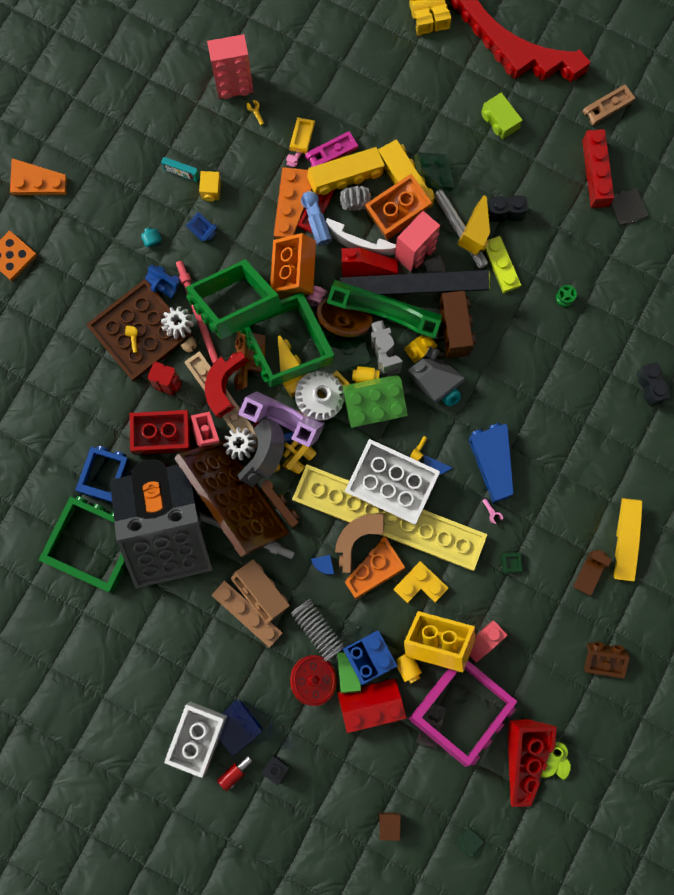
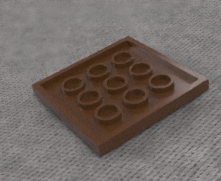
[86,279,192,382]

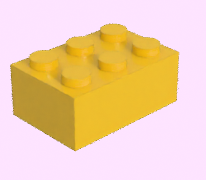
[404,611,475,673]

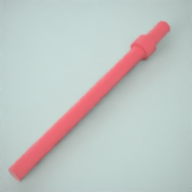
[176,261,219,364]

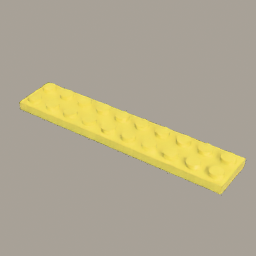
[292,464,487,571]

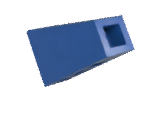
[468,423,513,503]

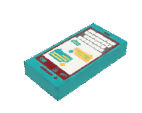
[161,157,199,182]

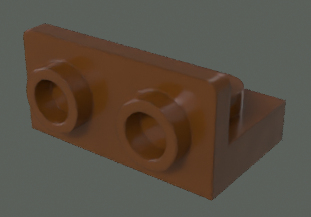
[584,642,630,679]

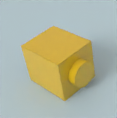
[199,171,221,202]

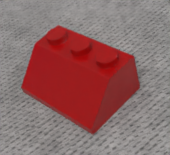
[338,679,406,733]

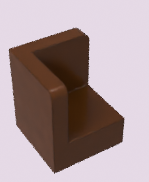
[379,812,401,841]

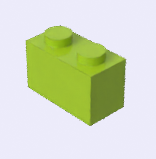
[482,92,522,140]

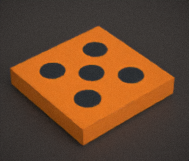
[0,230,38,282]

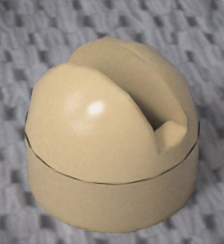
[180,336,197,352]

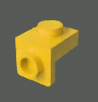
[404,335,438,363]

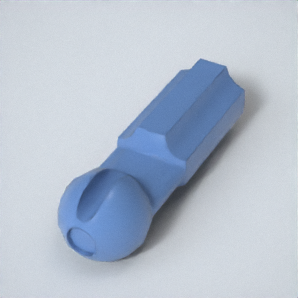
[301,191,332,246]

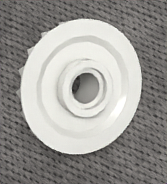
[295,371,344,420]

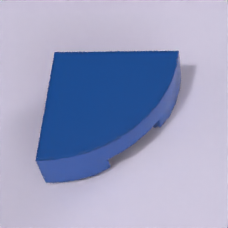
[311,555,334,575]

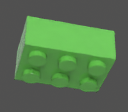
[342,374,408,428]

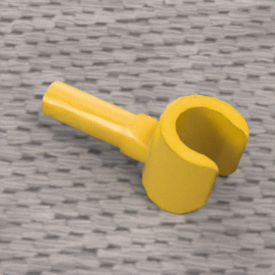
[247,100,264,125]
[125,326,138,353]
[410,436,427,461]

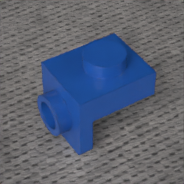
[186,212,217,241]

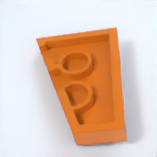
[10,158,67,195]
[345,536,405,600]

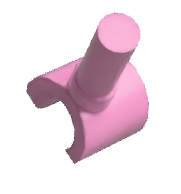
[286,152,302,167]
[483,499,503,524]

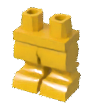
[409,0,451,36]

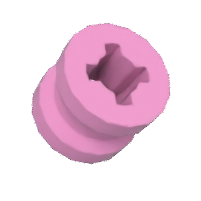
[306,286,327,307]

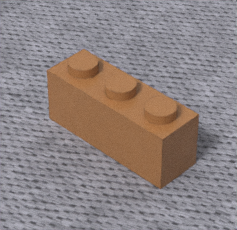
[231,559,290,625]

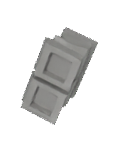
[371,320,402,377]

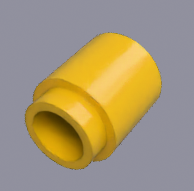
[352,366,380,383]
[395,654,422,684]

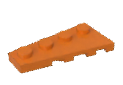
[274,167,312,239]

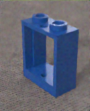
[76,446,131,503]

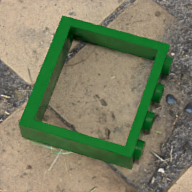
[186,259,282,340]
[240,292,335,388]
[39,496,126,594]

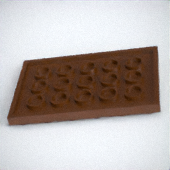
[175,440,289,557]

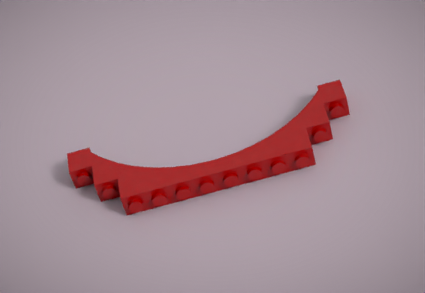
[450,0,591,83]

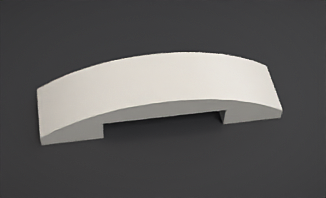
[326,218,396,256]

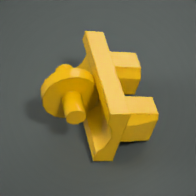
[282,441,316,474]

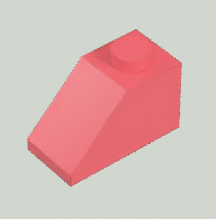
[191,412,219,447]
[470,620,507,663]

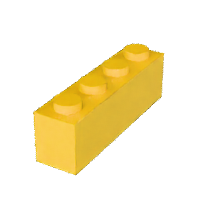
[378,139,435,209]
[307,147,385,195]

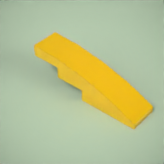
[613,498,642,581]

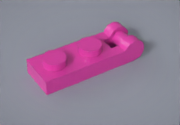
[305,131,358,167]

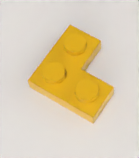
[393,561,448,603]

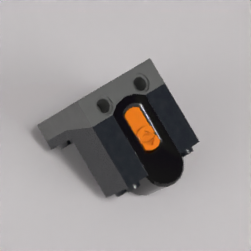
[110,459,213,589]

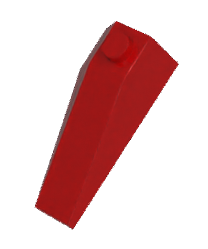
[508,719,557,807]

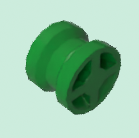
[556,285,577,307]

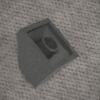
[408,359,466,403]

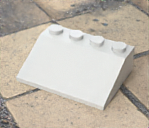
[345,439,440,525]

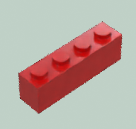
[582,129,614,208]

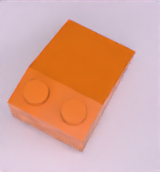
[365,173,432,240]

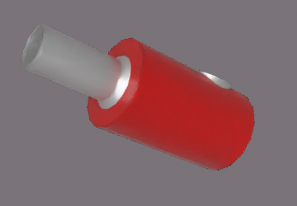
[217,756,252,792]

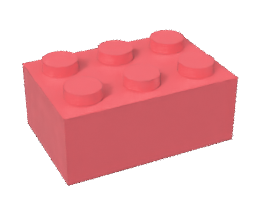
[395,211,440,272]

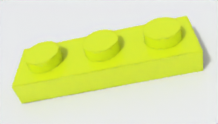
[485,236,521,293]

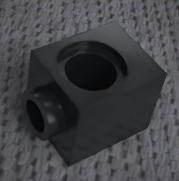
[261,755,290,785]

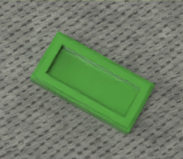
[337,652,361,694]

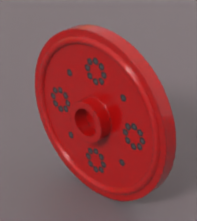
[290,655,337,706]

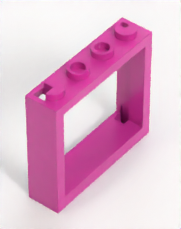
[409,661,517,767]

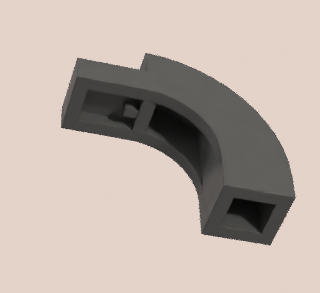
[238,416,284,487]

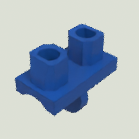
[145,264,180,298]

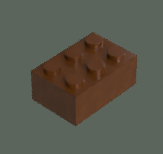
[439,291,476,359]

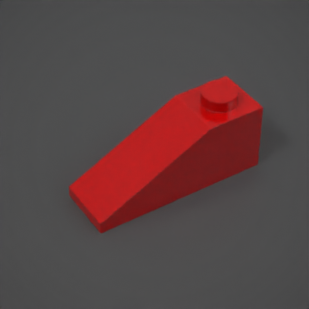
[341,248,398,277]

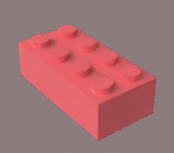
[207,34,254,99]

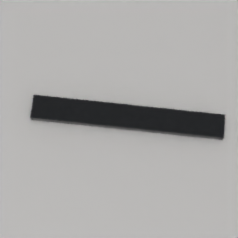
[340,270,490,295]

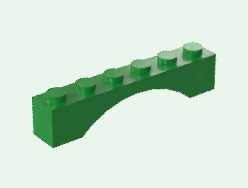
[327,280,442,338]

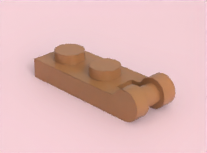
[582,84,635,126]

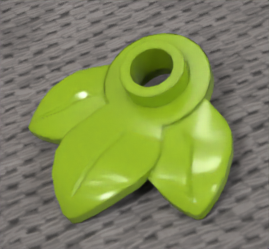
[541,741,571,780]

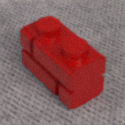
[148,362,182,395]

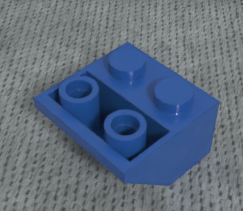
[343,630,397,685]

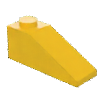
[457,195,490,255]

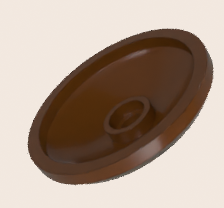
[317,297,372,337]

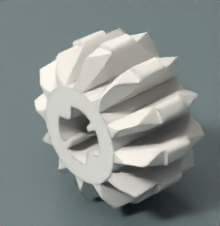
[161,306,194,339]
[223,427,257,461]

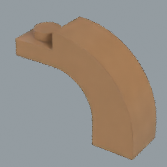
[335,513,384,573]

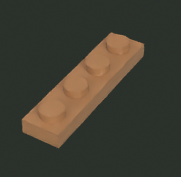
[212,580,283,648]

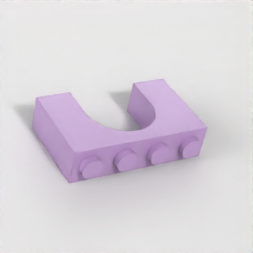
[238,392,325,447]

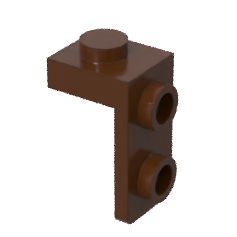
[573,549,612,596]

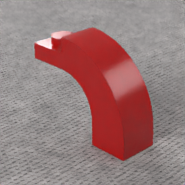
[205,351,249,419]

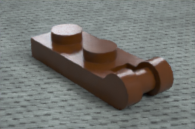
[261,480,299,530]

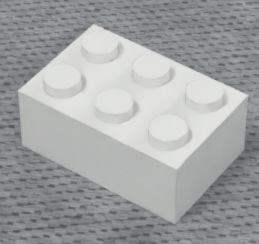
[164,702,227,778]

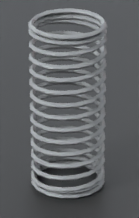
[291,599,345,662]

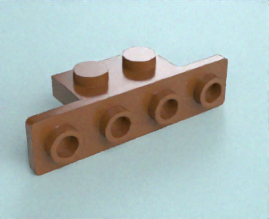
[234,331,265,391]

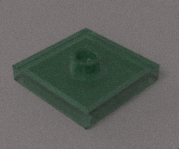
[326,334,371,372]

